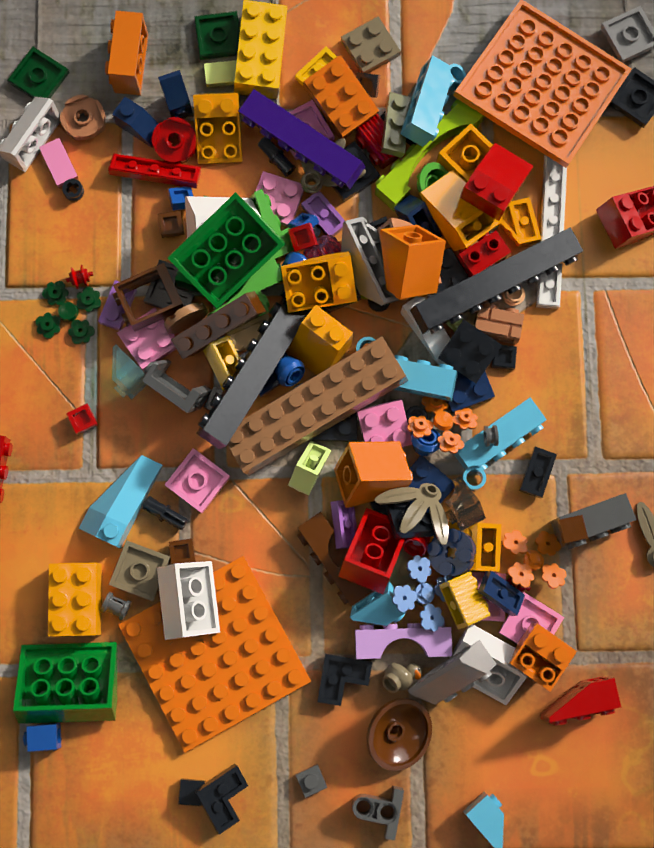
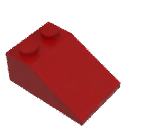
[460,143,533,221]

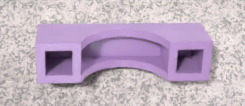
[355,622,452,659]

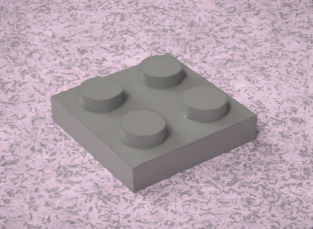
[600,6,654,63]

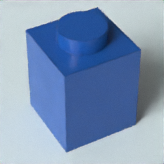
[23,723,62,752]

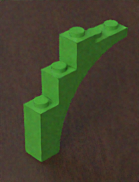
[207,189,294,319]

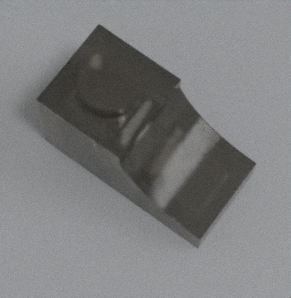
[445,476,486,531]

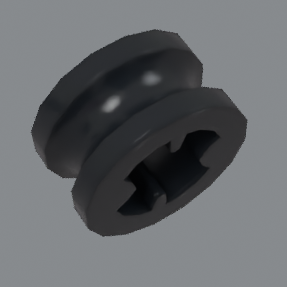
[62,178,84,201]

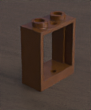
[112,263,184,331]

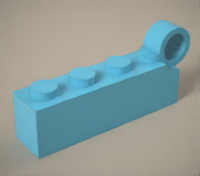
[400,55,466,147]
[356,337,457,402]
[454,397,547,491]

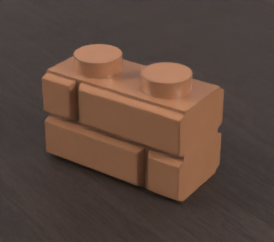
[474,303,524,345]

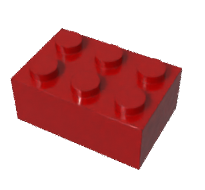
[339,508,405,594]

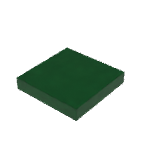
[194,11,240,60]
[7,46,70,99]

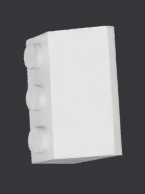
[0,97,61,172]
[185,196,261,238]
[157,561,220,640]
[450,624,527,705]

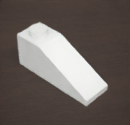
[401,296,450,366]

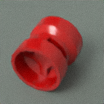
[403,537,431,556]

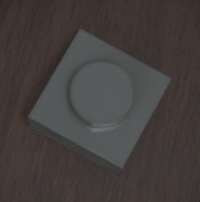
[296,764,327,798]

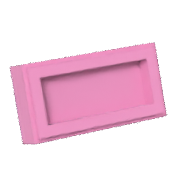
[39,138,79,188]

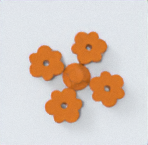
[407,396,478,454]
[503,530,567,589]

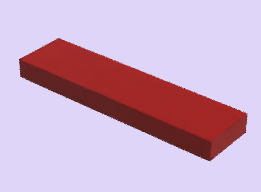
[108,153,201,189]

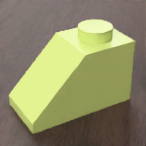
[288,441,331,495]

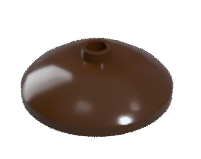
[367,698,432,771]

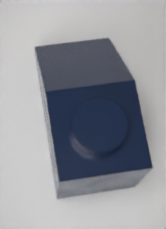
[158,70,193,119]
[112,97,159,148]
[394,194,442,237]

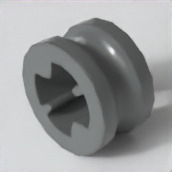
[483,425,499,447]

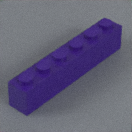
[239,89,365,189]

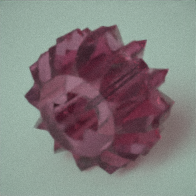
[303,235,341,259]

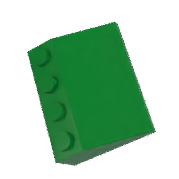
[168,192,285,309]
[13,642,117,724]

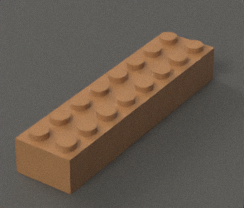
[227,336,408,476]

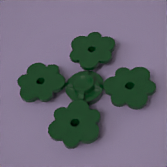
[35,281,101,344]

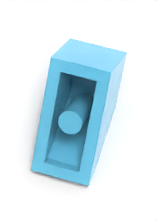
[350,582,405,626]
[463,792,504,848]

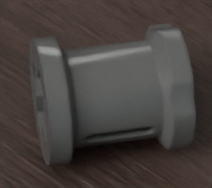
[101,592,131,621]

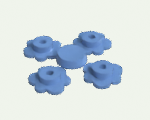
[392,555,453,632]

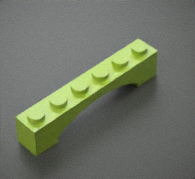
[375,99,485,211]

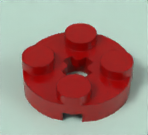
[152,117,197,163]

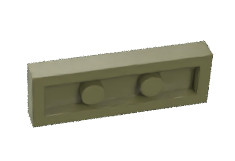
[381,92,411,158]

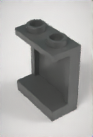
[142,359,212,413]

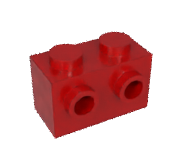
[457,231,511,278]

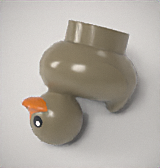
[382,663,421,693]

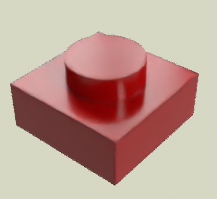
[288,223,318,252]
[66,403,98,435]

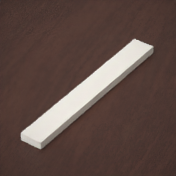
[536,155,567,309]

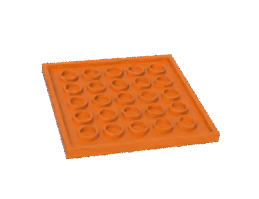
[453,0,632,168]
[118,556,311,753]

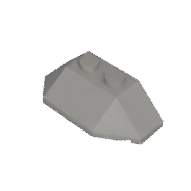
[341,217,399,305]

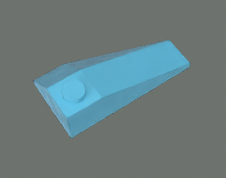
[79,455,163,549]

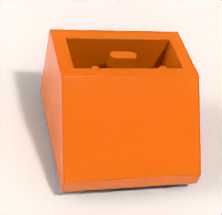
[509,622,577,692]

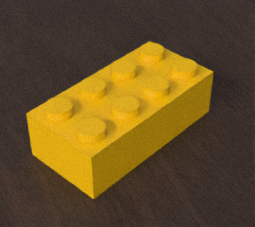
[234,0,287,100]

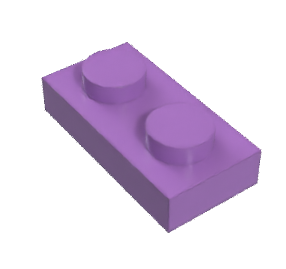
[301,191,345,239]
[98,280,137,331]
[331,501,357,549]

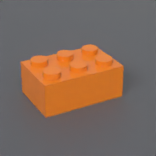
[105,11,148,95]
[303,55,379,139]

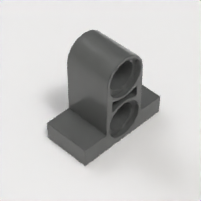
[352,786,404,841]

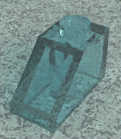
[112,345,147,400]

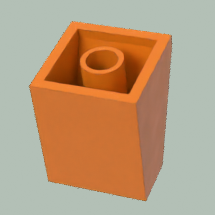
[380,225,446,300]
[334,441,413,508]

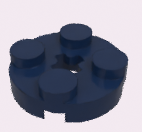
[427,529,476,577]

